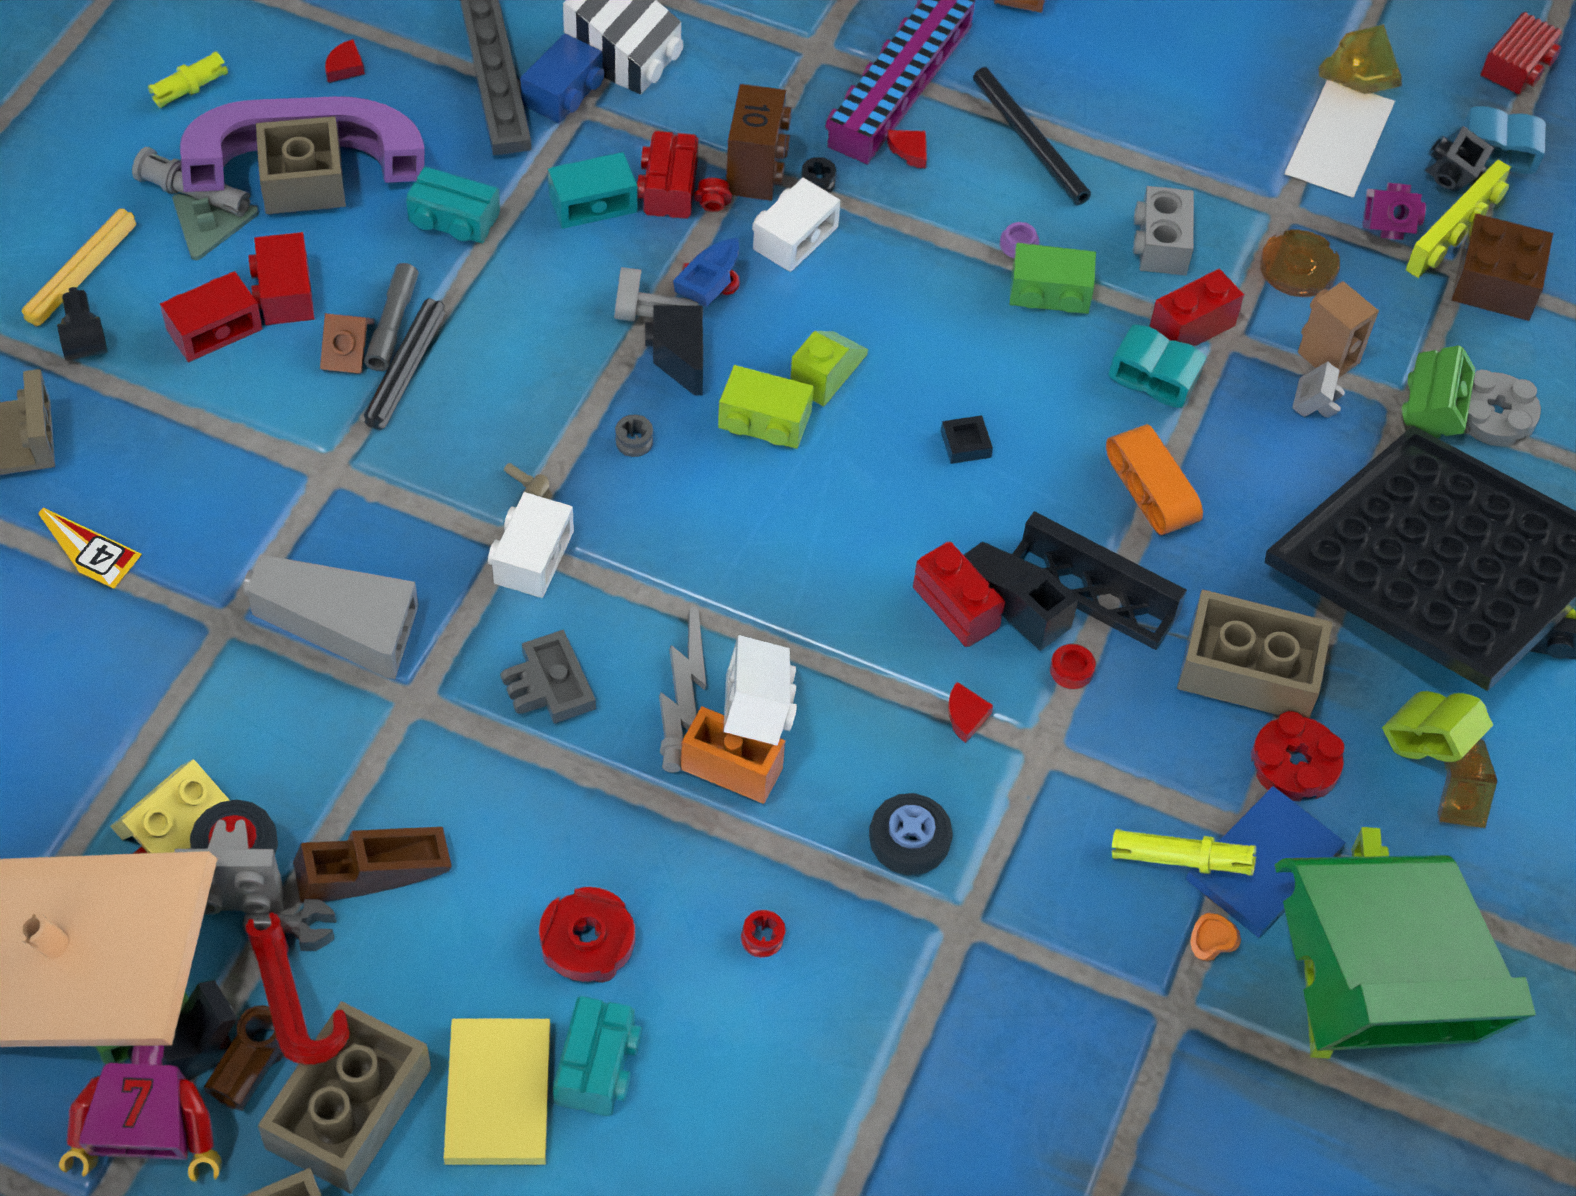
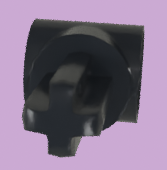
[57,287,108,361]

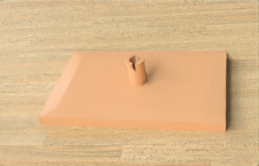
[0,851,217,1047]

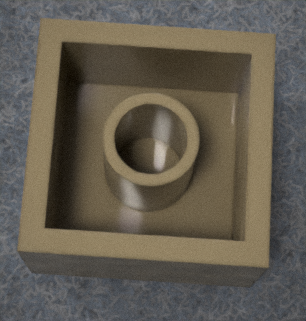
[256,116,346,214]

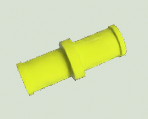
[148,51,228,108]

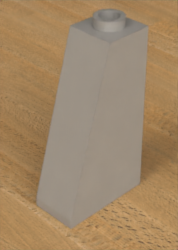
[243,554,418,679]

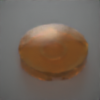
[1260,229,1340,298]

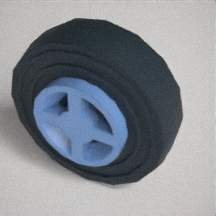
[869,793,953,875]

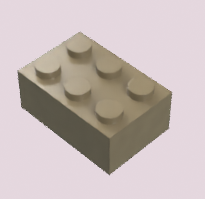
[1177,589,1333,718]
[257,1001,431,1194]

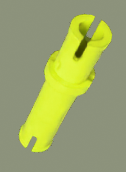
[1112,829,1256,876]

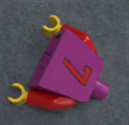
[59,1045,222,1182]

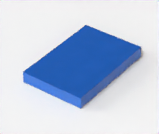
[1186,786,1346,938]

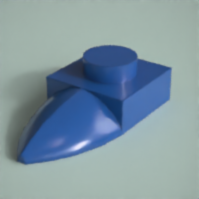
[673,238,739,307]

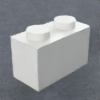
[752,178,841,272]
[488,492,574,598]

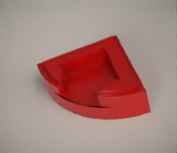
[325,39,365,83]
[887,130,927,168]
[948,682,993,743]

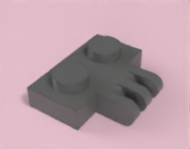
[500,629,596,723]

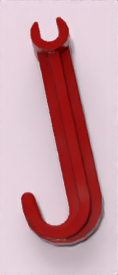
[246,912,349,1065]

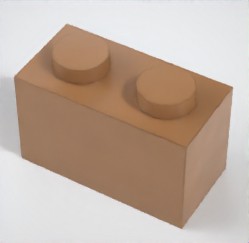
[1298,281,1379,378]

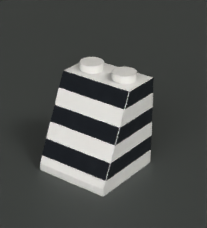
[563,0,684,95]

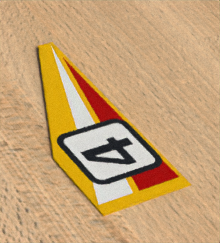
[38,507,142,589]

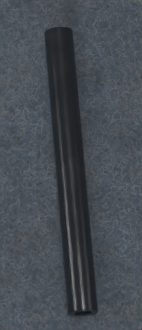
[973,67,1091,205]

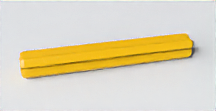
[21,208,136,326]

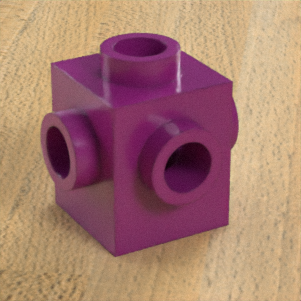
[1362,183,1426,240]

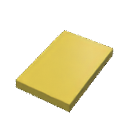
[444,1018,550,1165]

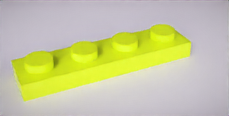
[1406,159,1511,278]

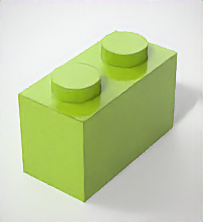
[718,365,814,449]

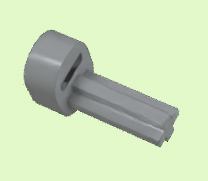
[614,267,698,322]

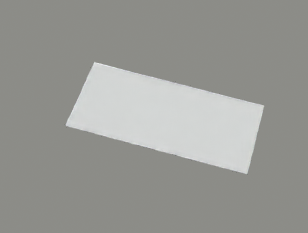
[1284,79,1395,198]

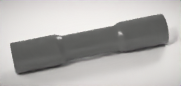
[364,263,419,371]

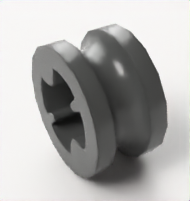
[615,415,653,457]

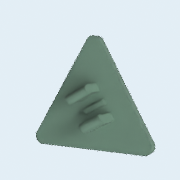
[172,194,258,260]

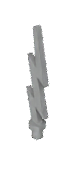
[659,606,706,773]

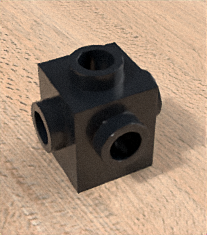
[1424,126,1494,192]

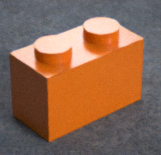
[681,706,785,804]

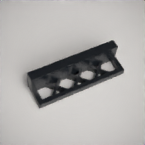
[1012,511,1187,650]

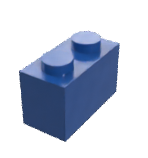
[520,33,604,124]

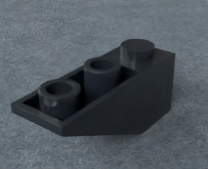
[964,541,1079,651]

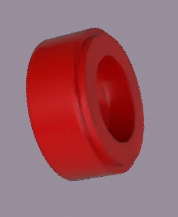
[1050,644,1096,689]

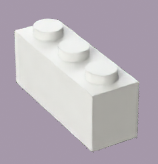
[723,635,797,746]

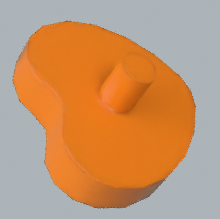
[1190,913,1241,961]

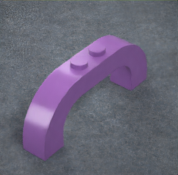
[180,97,424,192]

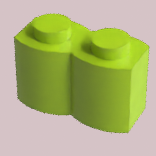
[1382,691,1493,762]

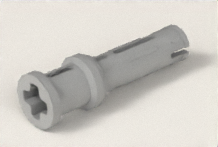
[132,147,251,217]

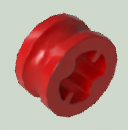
[741,910,786,958]

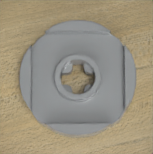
[1466,369,1541,446]

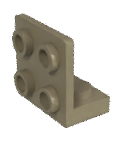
[0,369,55,475]

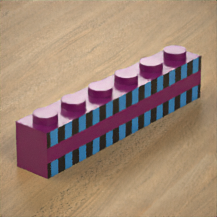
[825,0,975,165]

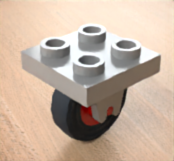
[174,799,285,915]

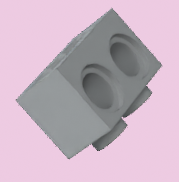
[1133,186,1194,275]

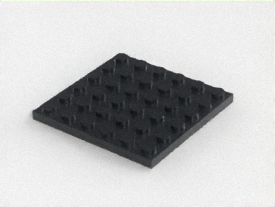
[1265,426,1576,691]

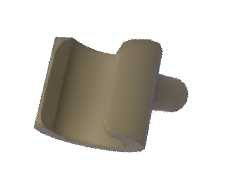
[504,463,552,499]

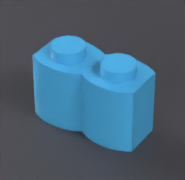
[1463,106,1546,174]

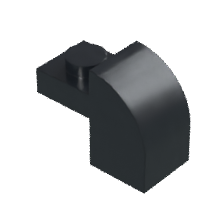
[127,980,237,1080]

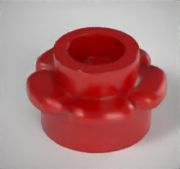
[694,178,732,212]

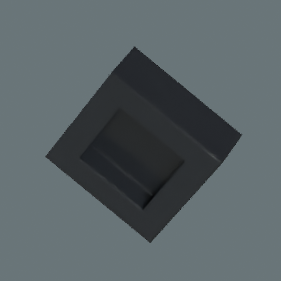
[941,415,993,464]

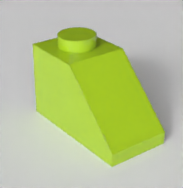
[790,331,868,406]

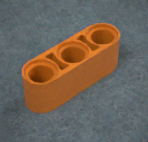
[1106,424,1203,535]

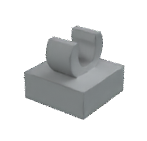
[1292,362,1345,418]

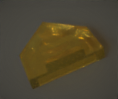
[1319,24,1402,94]

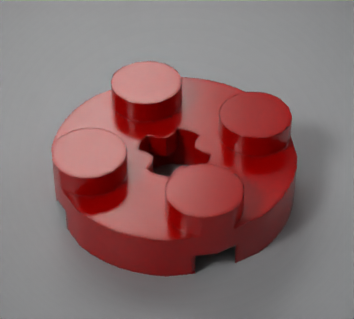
[1251,711,1345,802]
[539,887,635,983]

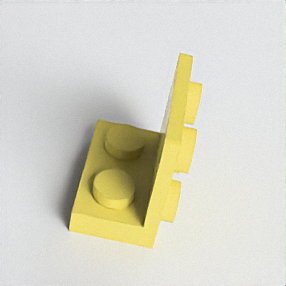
[110,759,230,853]

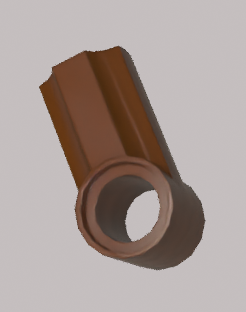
[204,1005,284,1111]

